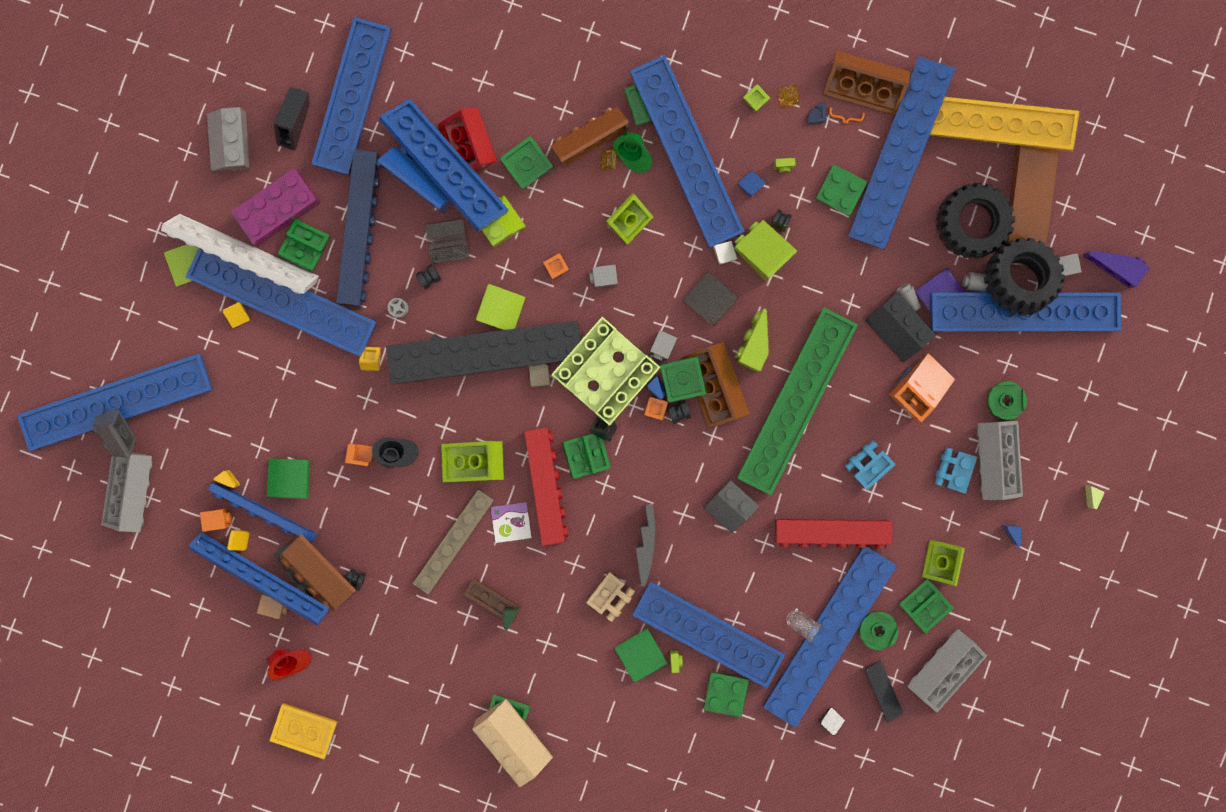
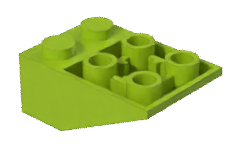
[735,309,769,372]

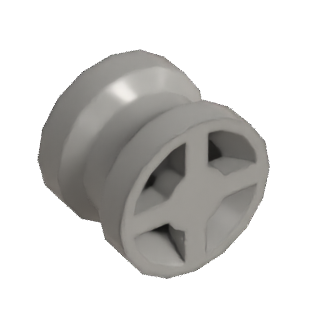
[387,298,409,318]

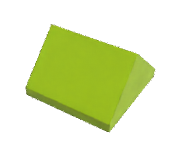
[606,193,653,245]
[922,540,965,586]

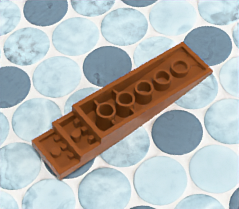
[1008,145,1059,266]

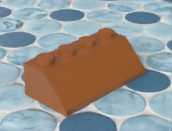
[823,50,910,115]
[551,107,629,168]
[682,342,750,428]
[279,534,356,612]

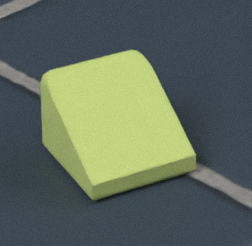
[1085,485,1104,509]

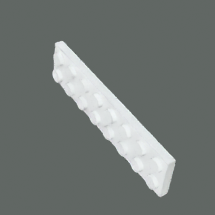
[161,214,319,294]

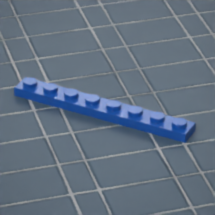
[189,532,329,626]

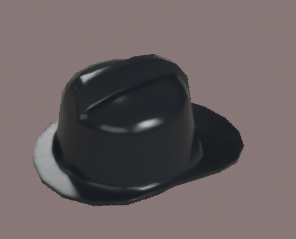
[372,438,419,468]

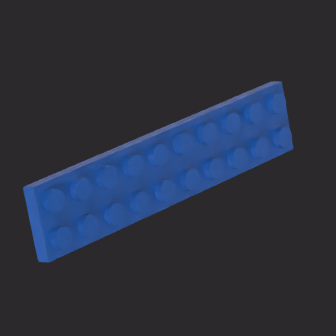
[630,55,745,248]
[848,57,955,250]
[185,248,377,357]
[930,293,1121,332]
[17,353,213,451]
[763,547,897,728]

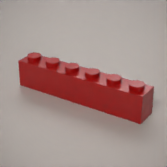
[524,427,568,546]
[774,519,893,548]

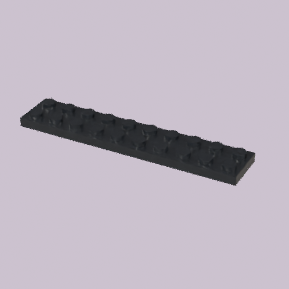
[386,321,580,385]

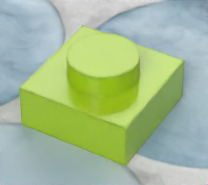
[743,84,770,112]
[774,158,795,173]
[670,650,683,673]

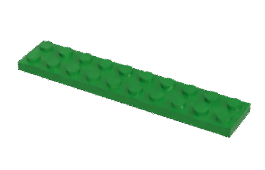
[737,307,858,495]

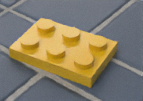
[270,703,338,759]

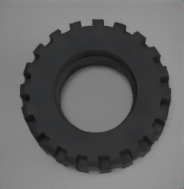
[936,182,1015,258]
[984,238,1065,316]

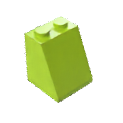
[734,220,797,281]

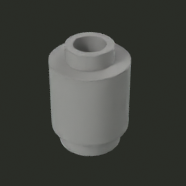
[963,272,988,293]

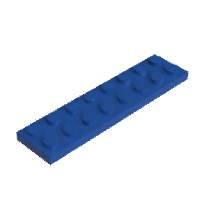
[311,17,392,176]
[379,99,509,232]
[632,581,785,688]

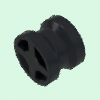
[770,209,792,232]
[346,568,366,591]

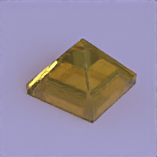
[778,85,801,108]
[601,150,618,171]

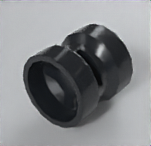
[415,264,442,290]
[667,400,692,424]

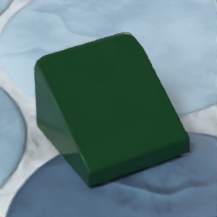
[502,607,518,630]

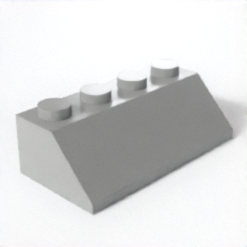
[977,421,1023,500]
[101,452,152,532]
[907,629,987,713]

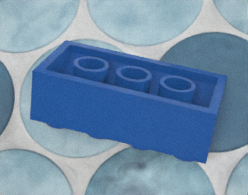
[378,146,452,214]

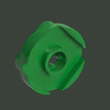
[987,381,1027,420]
[859,611,898,650]

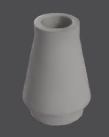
[896,283,921,311]

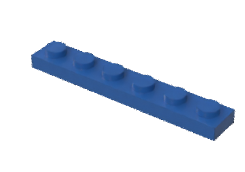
[208,482,318,542]

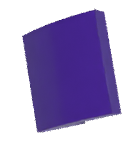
[915,268,965,311]

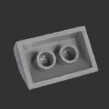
[207,107,250,172]

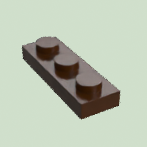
[463,578,522,625]

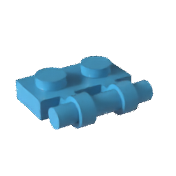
[845,441,896,490]
[934,447,977,494]

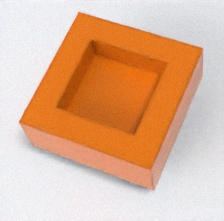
[543,253,569,279]
[644,397,668,420]

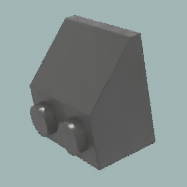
[93,407,136,458]
[703,479,759,533]

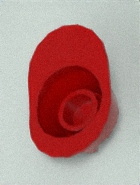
[266,649,312,680]

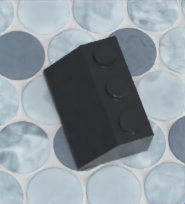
[865,293,936,362]

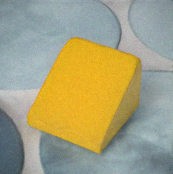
[222,302,251,329]
[359,347,381,371]
[213,470,240,488]
[227,529,250,551]

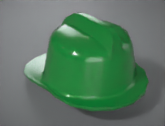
[613,131,652,173]

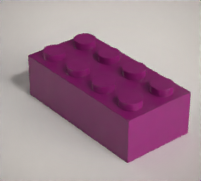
[231,168,320,246]

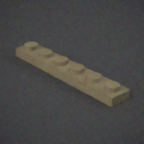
[413,489,494,594]

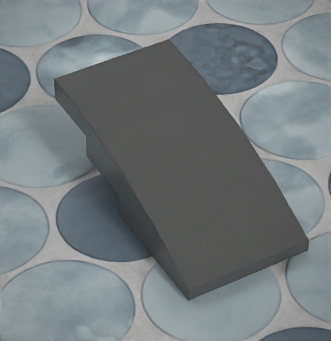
[635,504,655,587]

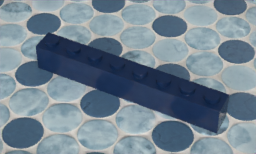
[336,149,382,307]

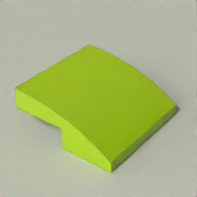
[476,284,526,330]

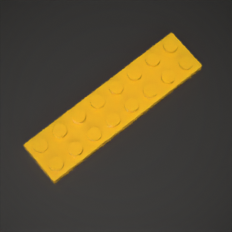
[930,97,1079,151]

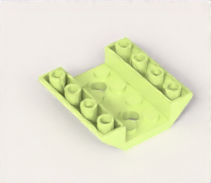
[551,317,660,426]

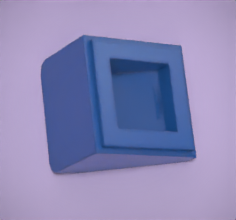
[738,171,766,198]
[1002,525,1022,546]

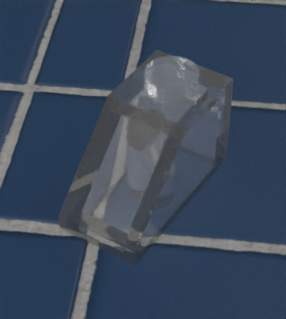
[786,608,821,642]

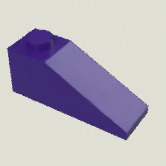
[1083,251,1149,288]

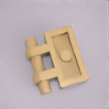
[586,572,635,622]

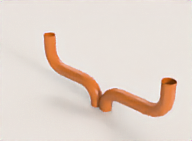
[829,107,865,124]

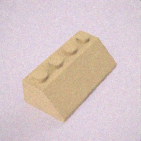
[472,699,553,787]

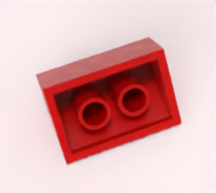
[438,107,497,172]

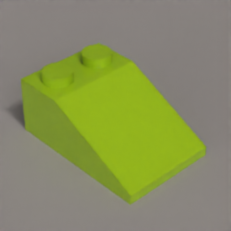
[441,441,504,482]

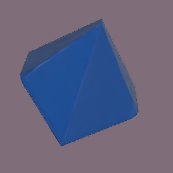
[647,376,666,399]

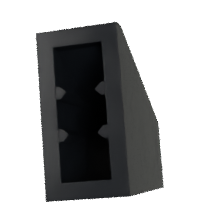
[274,87,310,150]

